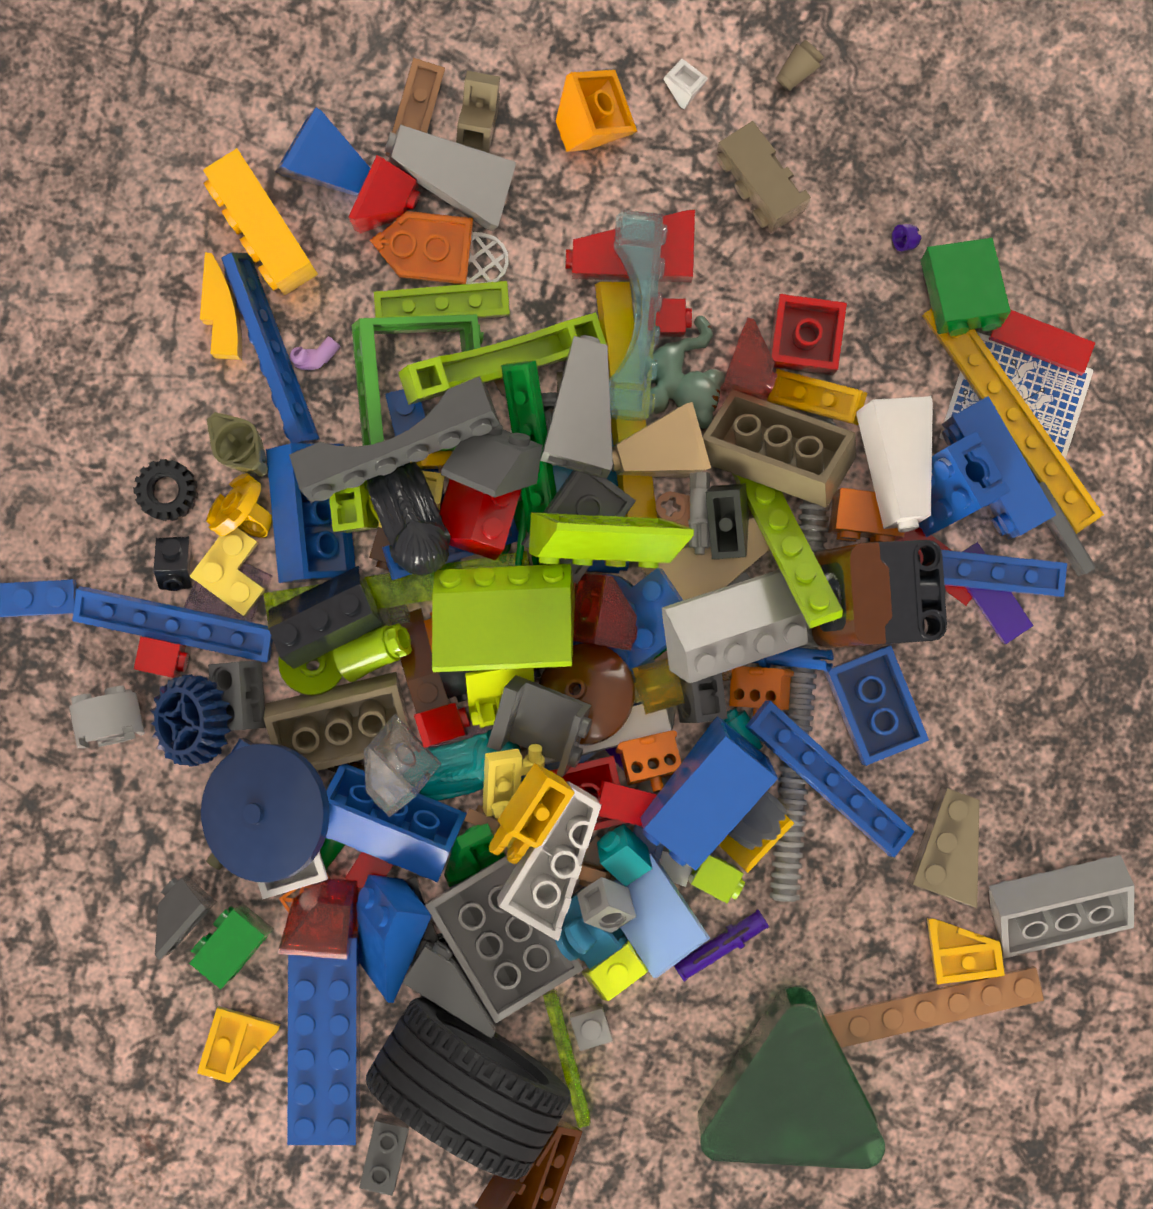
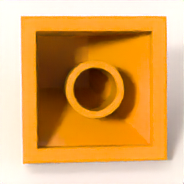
[555,70,638,152]

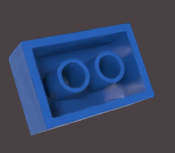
[824,645,929,766]

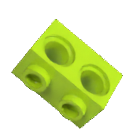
[329,480,379,533]
[688,853,745,904]

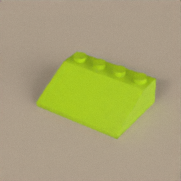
[529,512,694,568]
[432,564,575,672]

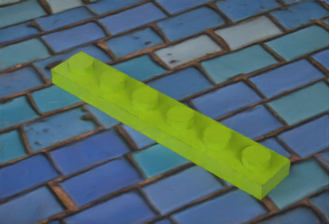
[732,473,843,628]

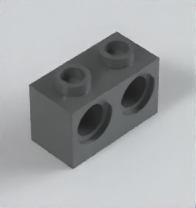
[208,661,266,731]
[673,673,727,723]
[359,1113,410,1196]

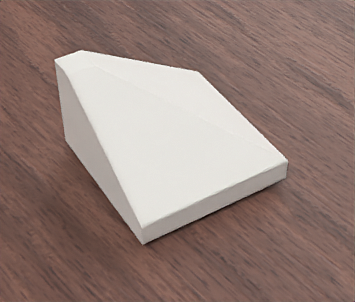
[664,59,708,109]

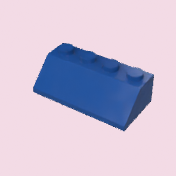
[266,443,356,583]

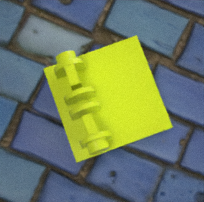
[465,668,534,728]

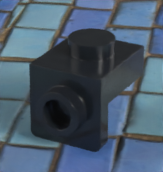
[153,536,193,591]

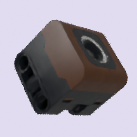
[812,540,947,648]

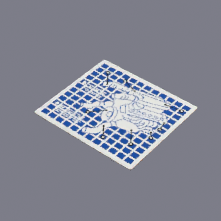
[940,332,1093,459]

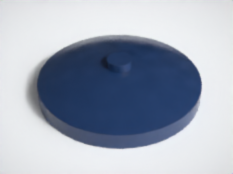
[201,744,330,883]

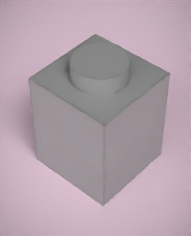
[570,1003,613,1051]

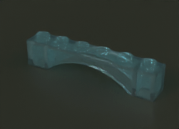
[609,210,667,421]

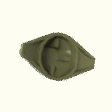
[207,412,268,476]

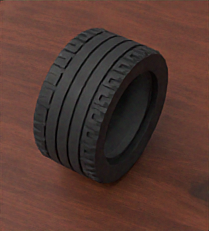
[366,997,571,1180]

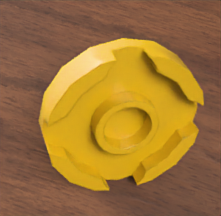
[206,473,273,538]

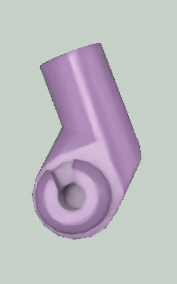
[290,336,341,370]

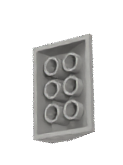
[425,856,584,1024]

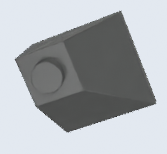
[155,875,217,960]

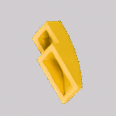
[200,252,243,361]

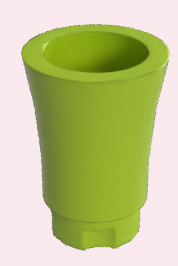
[333,623,412,682]

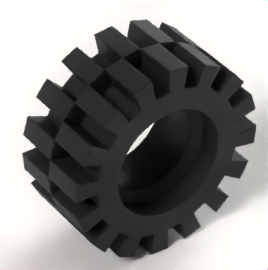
[133,459,198,521]

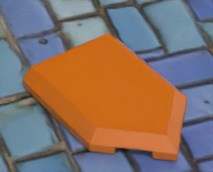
[370,211,473,285]

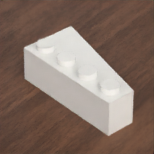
[497,781,601,941]

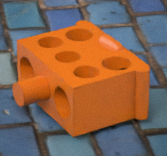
[728,666,794,717]
[615,730,681,792]

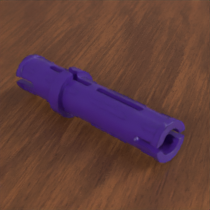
[674,909,770,982]

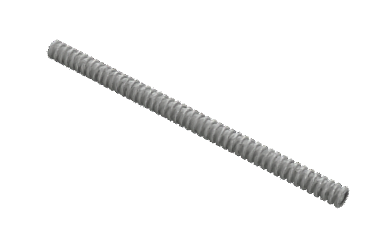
[769,412,836,902]

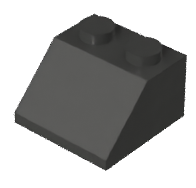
[441,424,543,497]

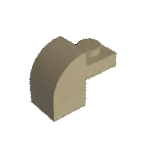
[456,71,500,153]

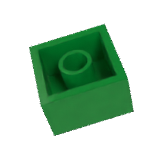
[189,903,274,990]

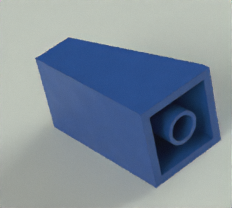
[640,716,778,871]

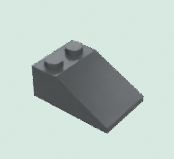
[403,940,496,1038]

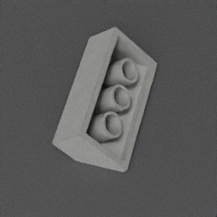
[662,569,808,683]
[989,855,1134,959]

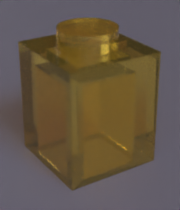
[632,658,685,715]

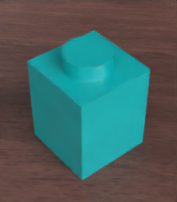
[597,824,652,887]

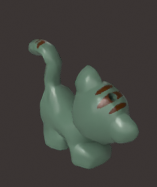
[639,316,725,429]

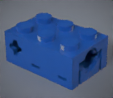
[918,431,1010,537]

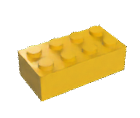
[203,148,318,296]

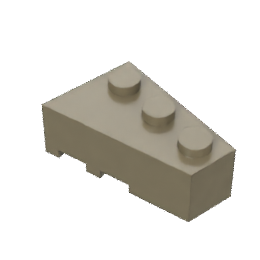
[716,121,811,233]
[907,787,980,908]

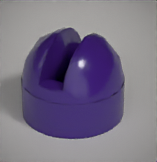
[892,224,922,252]

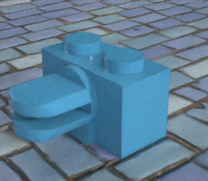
[555,887,628,969]

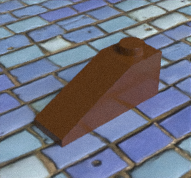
[389,608,451,714]

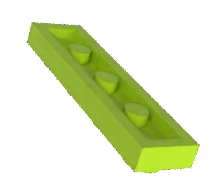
[374,281,510,319]

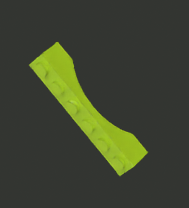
[398,312,606,405]

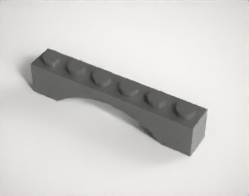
[289,376,500,503]

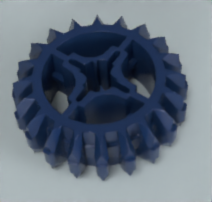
[150,674,232,767]

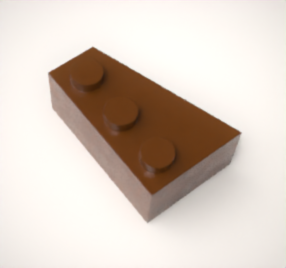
[474,1119,583,1209]

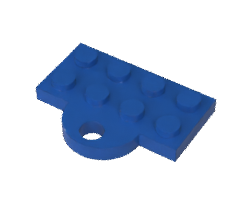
[573,568,683,689]

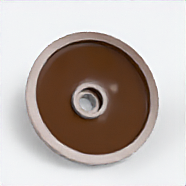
[539,643,635,745]

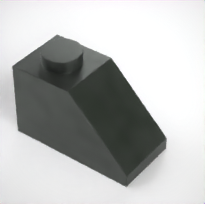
[705,483,749,559]

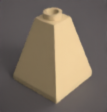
[611,402,711,478]

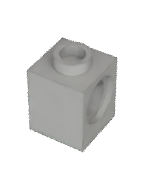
[577,877,636,933]

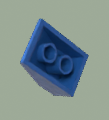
[356,875,432,1003]

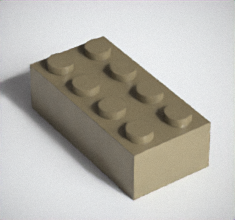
[702,389,856,508]

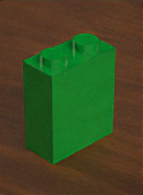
[920,237,1011,336]

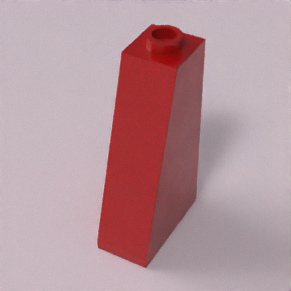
[565,210,695,283]

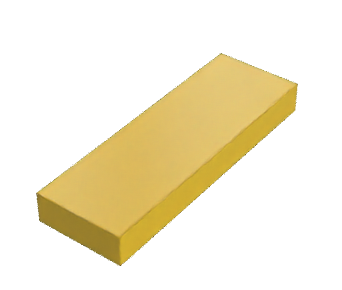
[767,369,868,425]

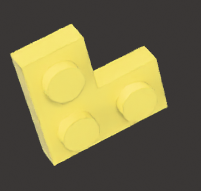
[190,527,265,617]

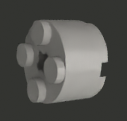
[69,686,145,748]

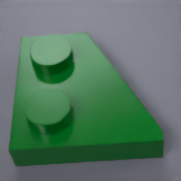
[444,823,506,887]

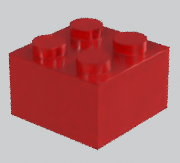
[768,294,847,375]

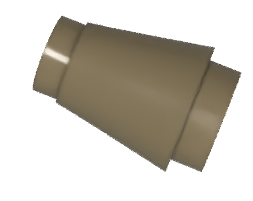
[776,40,824,91]

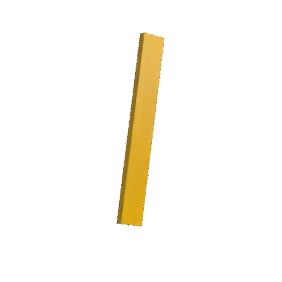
[595,282,657,518]
[922,308,1104,534]

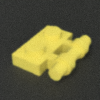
[483,744,545,817]

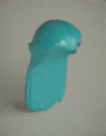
[403,729,521,801]

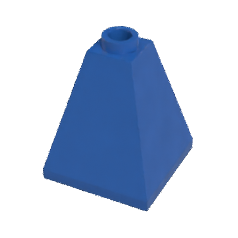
[275,107,371,196]

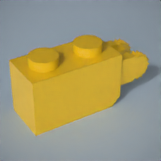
[489,762,575,865]

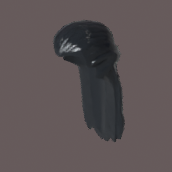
[367,462,451,575]

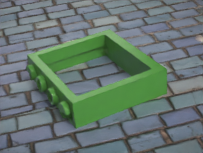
[351,314,484,452]

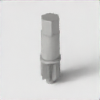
[688,472,711,555]

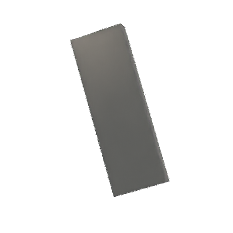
[1039,482,1095,576]

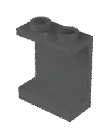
[487,675,592,777]

